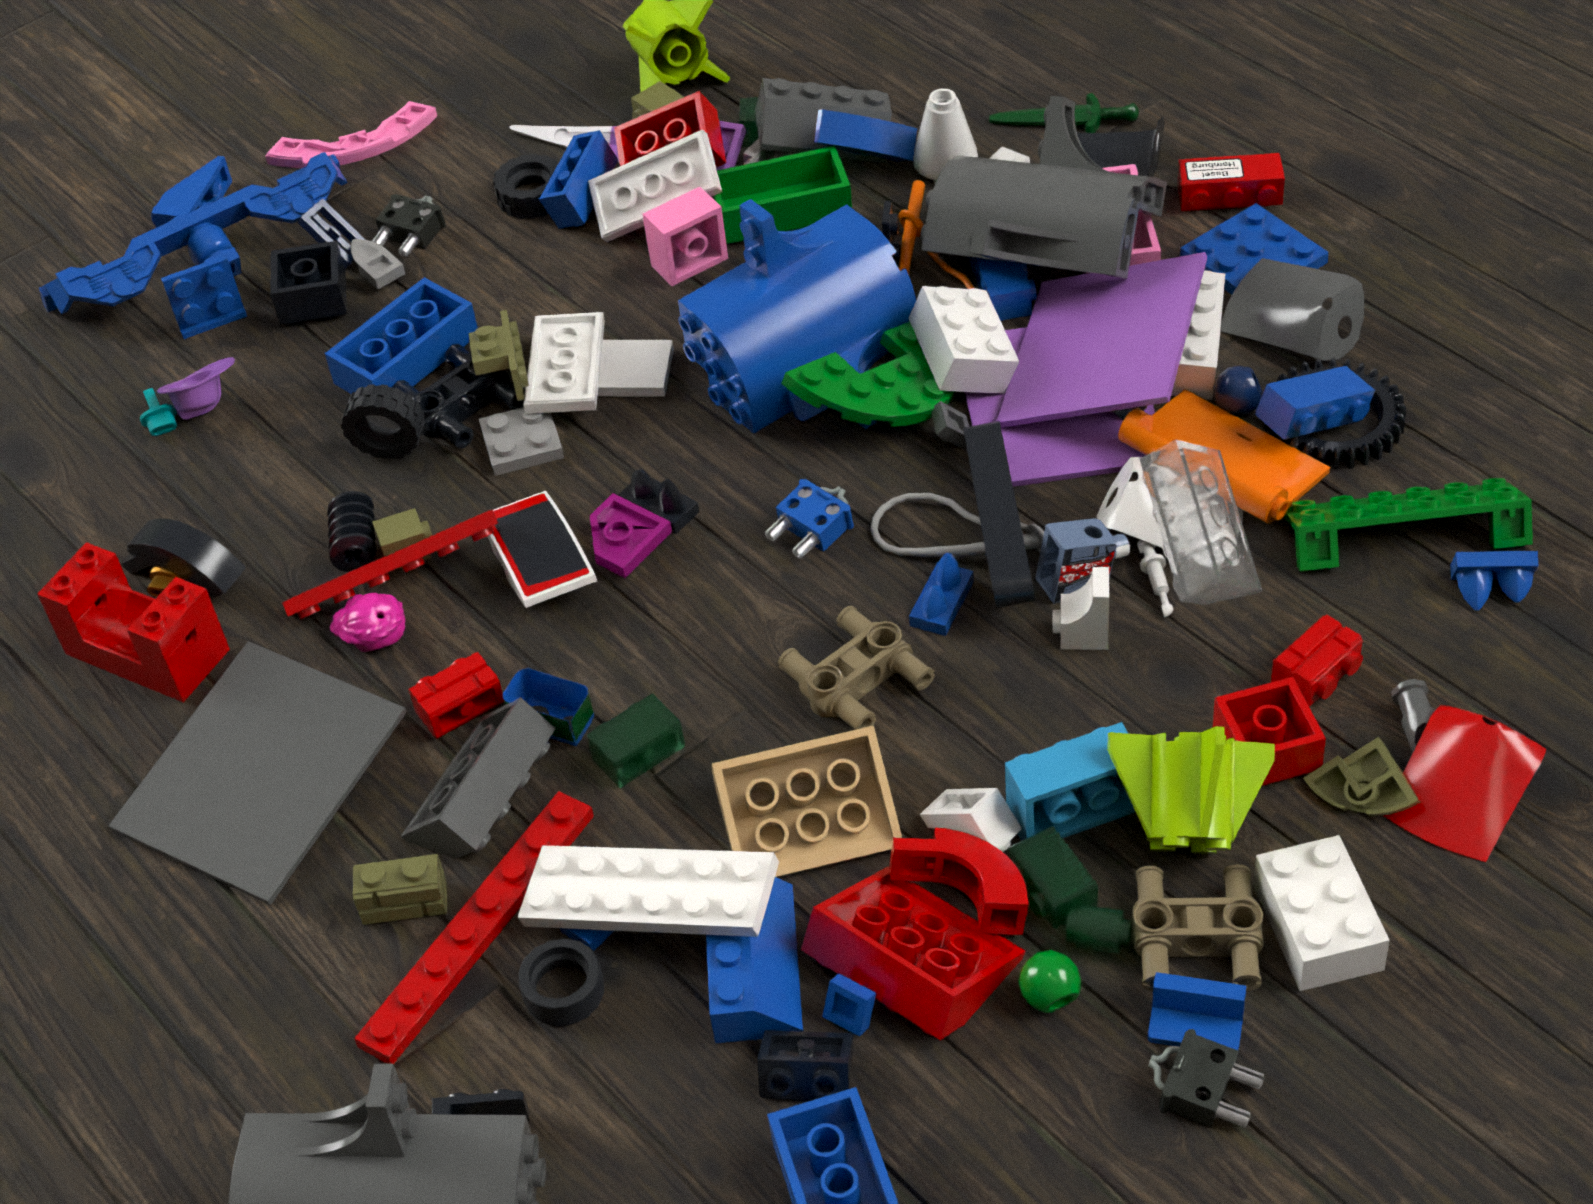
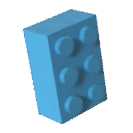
[1005,722,1136,851]

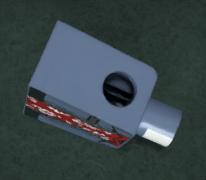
[1035,518,1130,604]

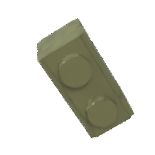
[353,854,447,925]

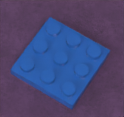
[1180,203,1329,295]

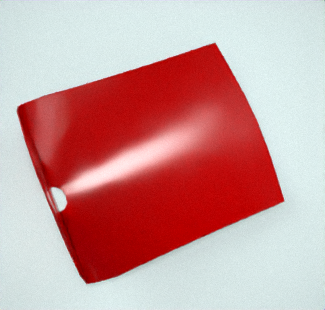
[1383,705,1546,862]

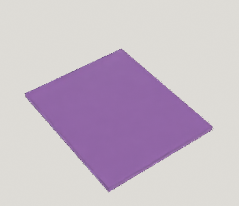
[997,252,1208,428]
[964,327,1164,487]

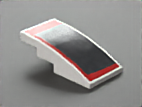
[487,491,597,608]

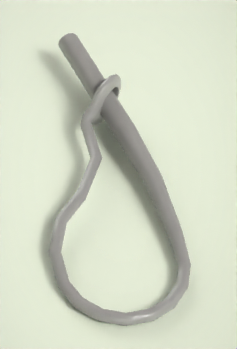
[870,493,1044,557]

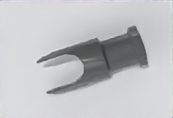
[1391,679,1436,754]

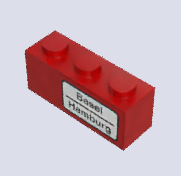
[1177,153,1285,211]

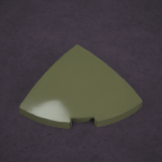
[1303,737,1420,816]

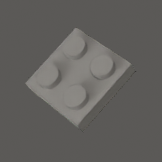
[479,407,564,476]

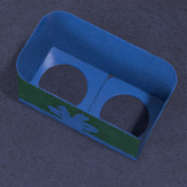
[503,668,595,746]

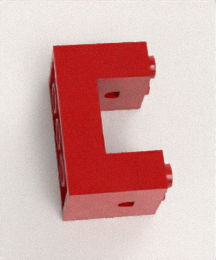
[37,542,230,703]

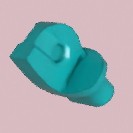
[139,388,177,436]

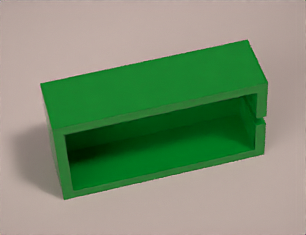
[711,146,852,244]

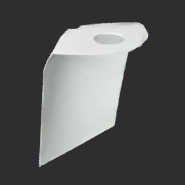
[1097,457,1243,573]

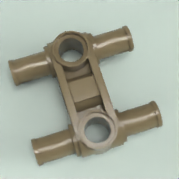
[778,606,935,730]
[1132,864,1264,992]

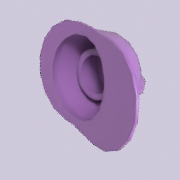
[157,357,235,420]

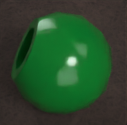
[1018,950,1081,1013]

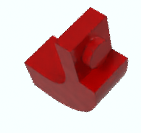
[889,827,1029,935]

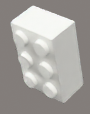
[909,286,1019,394]
[1253,835,1390,991]

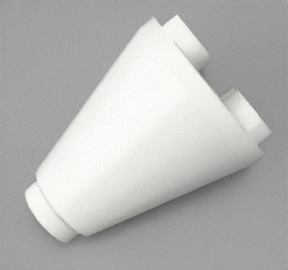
[913,89,978,184]

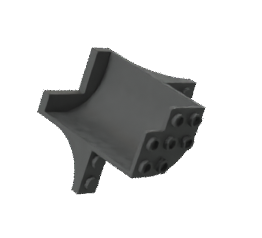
[920,96,1167,279]
[229,1064,546,1204]

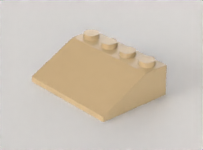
[712,726,902,877]

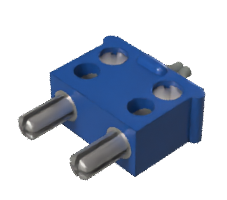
[765,479,854,559]

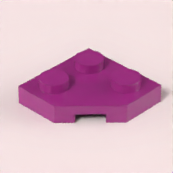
[590,493,672,578]

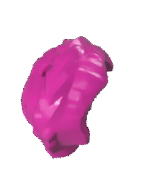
[329,593,406,652]

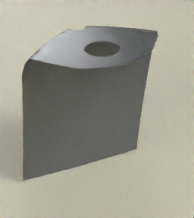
[1220,258,1364,361]

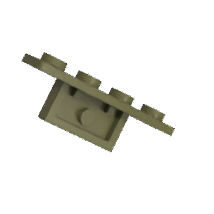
[468,310,529,401]

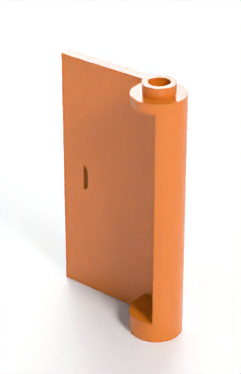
[1118,389,1330,524]

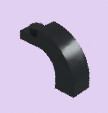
[121,518,246,599]

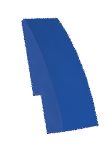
[814,109,917,162]

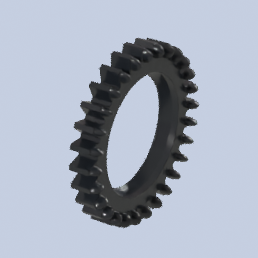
[1264,358,1406,470]

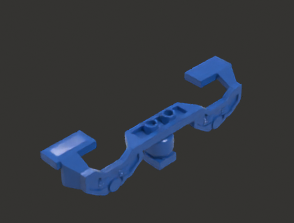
[39,152,347,314]

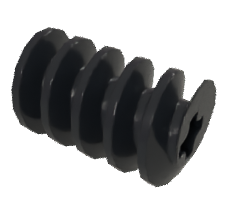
[327,491,377,572]

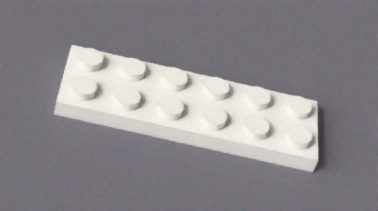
[517,846,779,937]

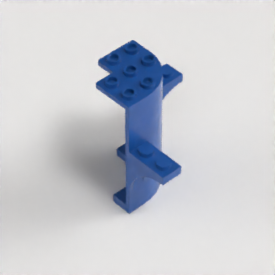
[678,199,916,433]

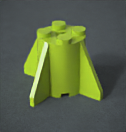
[622,0,730,92]
[1107,726,1275,854]

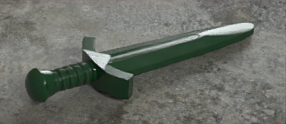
[989,93,1139,133]

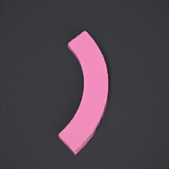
[265,101,437,168]

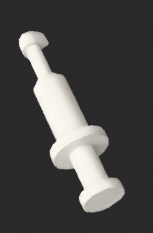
[1137,540,1173,618]

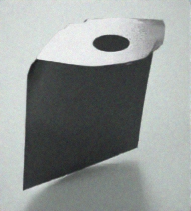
[1077,117,1165,177]

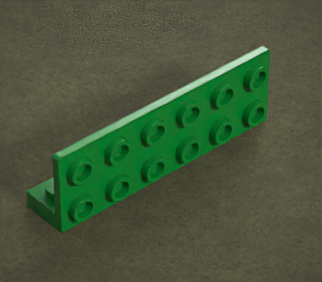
[1284,478,1533,571]

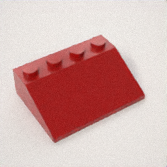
[801,866,1025,1040]

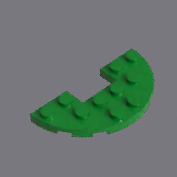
[781,321,955,427]

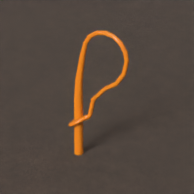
[899,180,975,289]

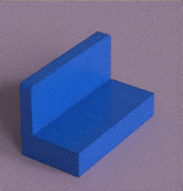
[1148,972,1246,1051]

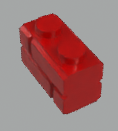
[1271,614,1363,707]
[408,652,504,739]

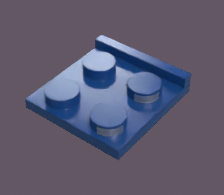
[161,255,247,339]

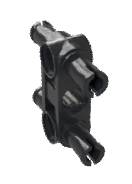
[392,344,525,448]

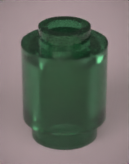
[1066,904,1132,954]

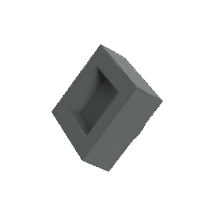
[931,401,969,449]

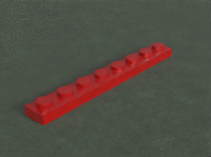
[354,791,594,1064]

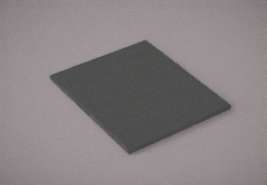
[108,641,407,905]

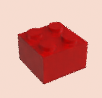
[1213,677,1326,785]

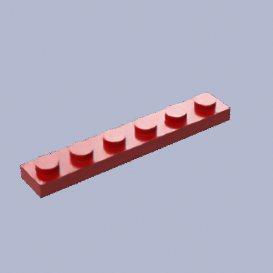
[282,509,498,619]

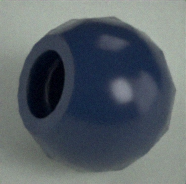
[1213,365,1263,416]

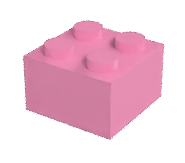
[643,187,728,286]

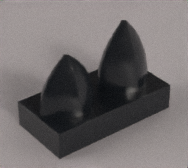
[618,469,699,534]

